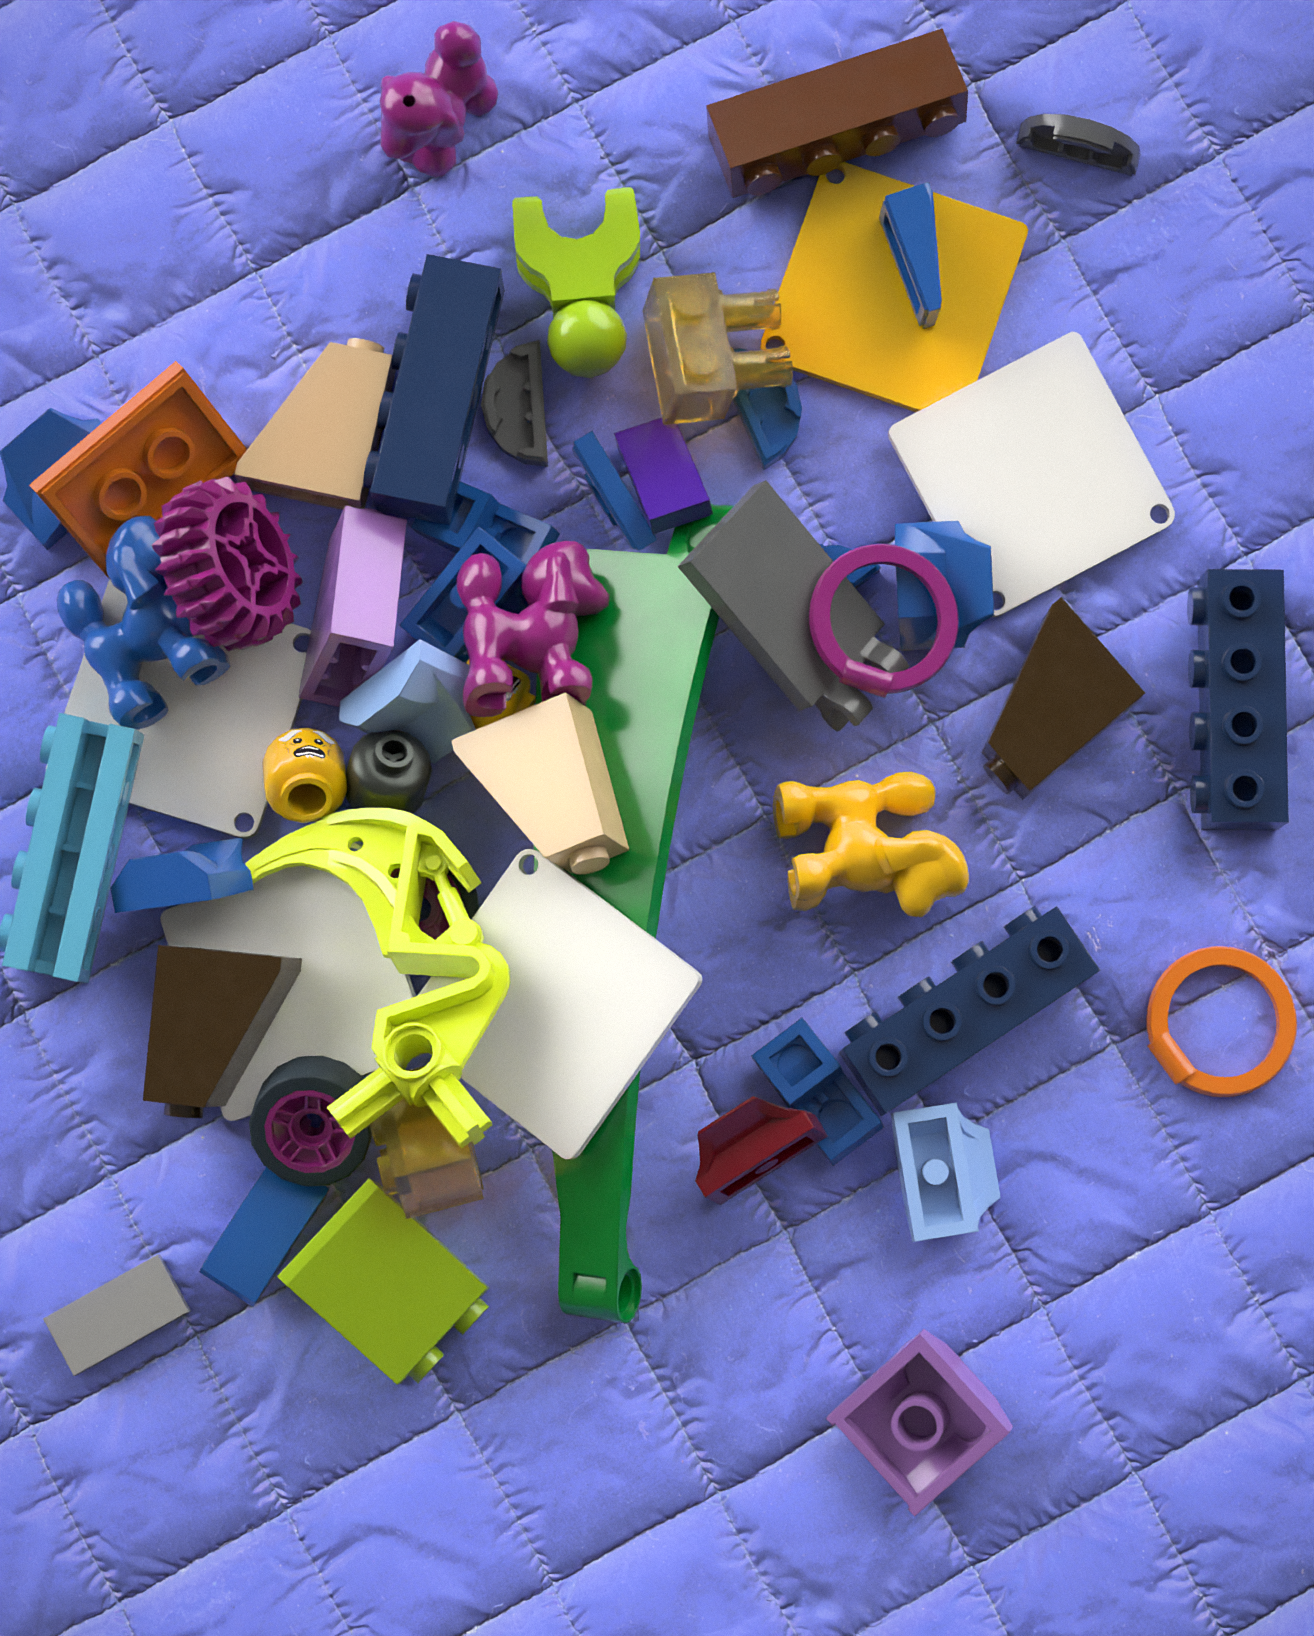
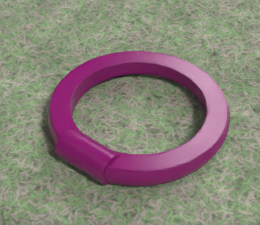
[809,544,959,698]

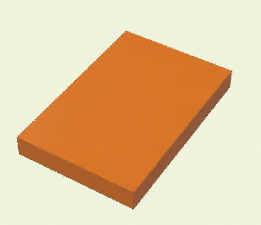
[29,361,247,579]

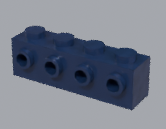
[363,254,505,525]
[1187,569,1289,830]
[839,906,1101,1117]

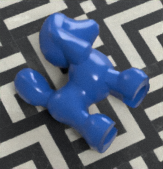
[56,516,231,730]

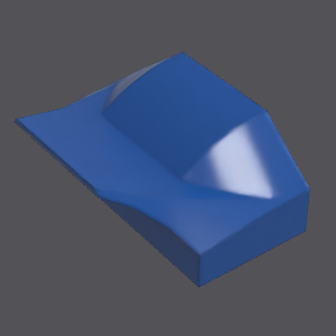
[0,408,102,550]
[895,521,994,651]
[399,527,529,662]
[110,838,254,913]

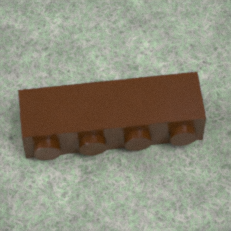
[706,28,968,198]

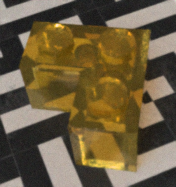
[370,1065,484,1219]

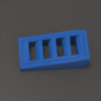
[879,182,942,329]

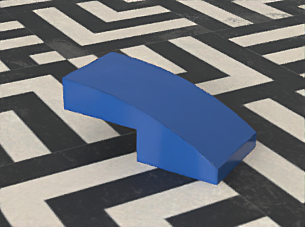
[411,481,560,565]
[751,1017,884,1166]
[199,1167,330,1307]

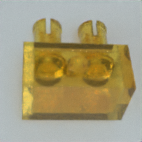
[642,272,793,425]

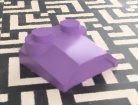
[826,1329,1013,1517]

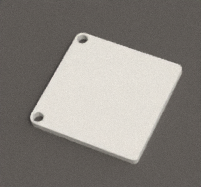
[888,332,1175,617]
[46,579,311,839]
[160,843,422,1121]
[418,849,702,1159]

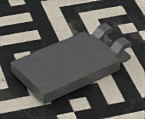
[677,480,909,731]

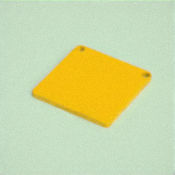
[760,162,1028,412]

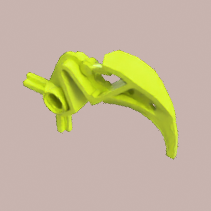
[245,808,511,1148]

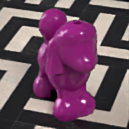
[379,21,498,178]
[457,541,610,717]

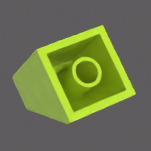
[277,1178,489,1385]

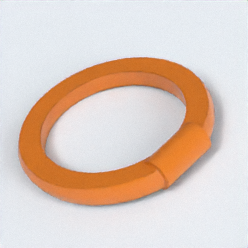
[1146,946,1297,1097]

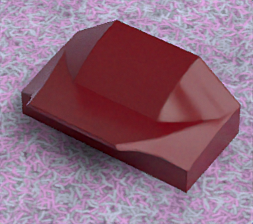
[695,1096,828,1205]

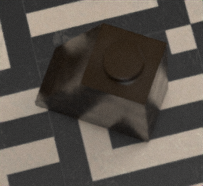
[981,597,1145,800]
[143,945,302,1118]

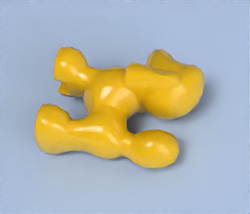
[773,772,969,917]

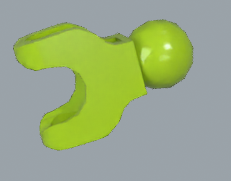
[512,187,640,378]

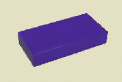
[614,414,713,534]

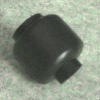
[346,730,432,814]

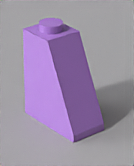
[299,505,407,707]

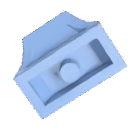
[339,639,476,764]
[891,1102,1001,1242]

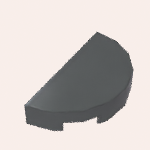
[1016,114,1141,176]
[481,340,548,467]

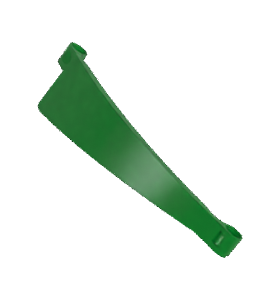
[534,504,733,1324]

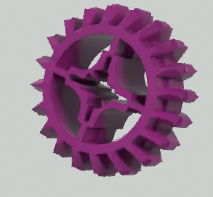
[152,477,303,652]

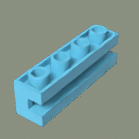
[0,713,145,983]

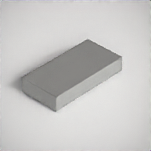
[43,1254,191,1376]

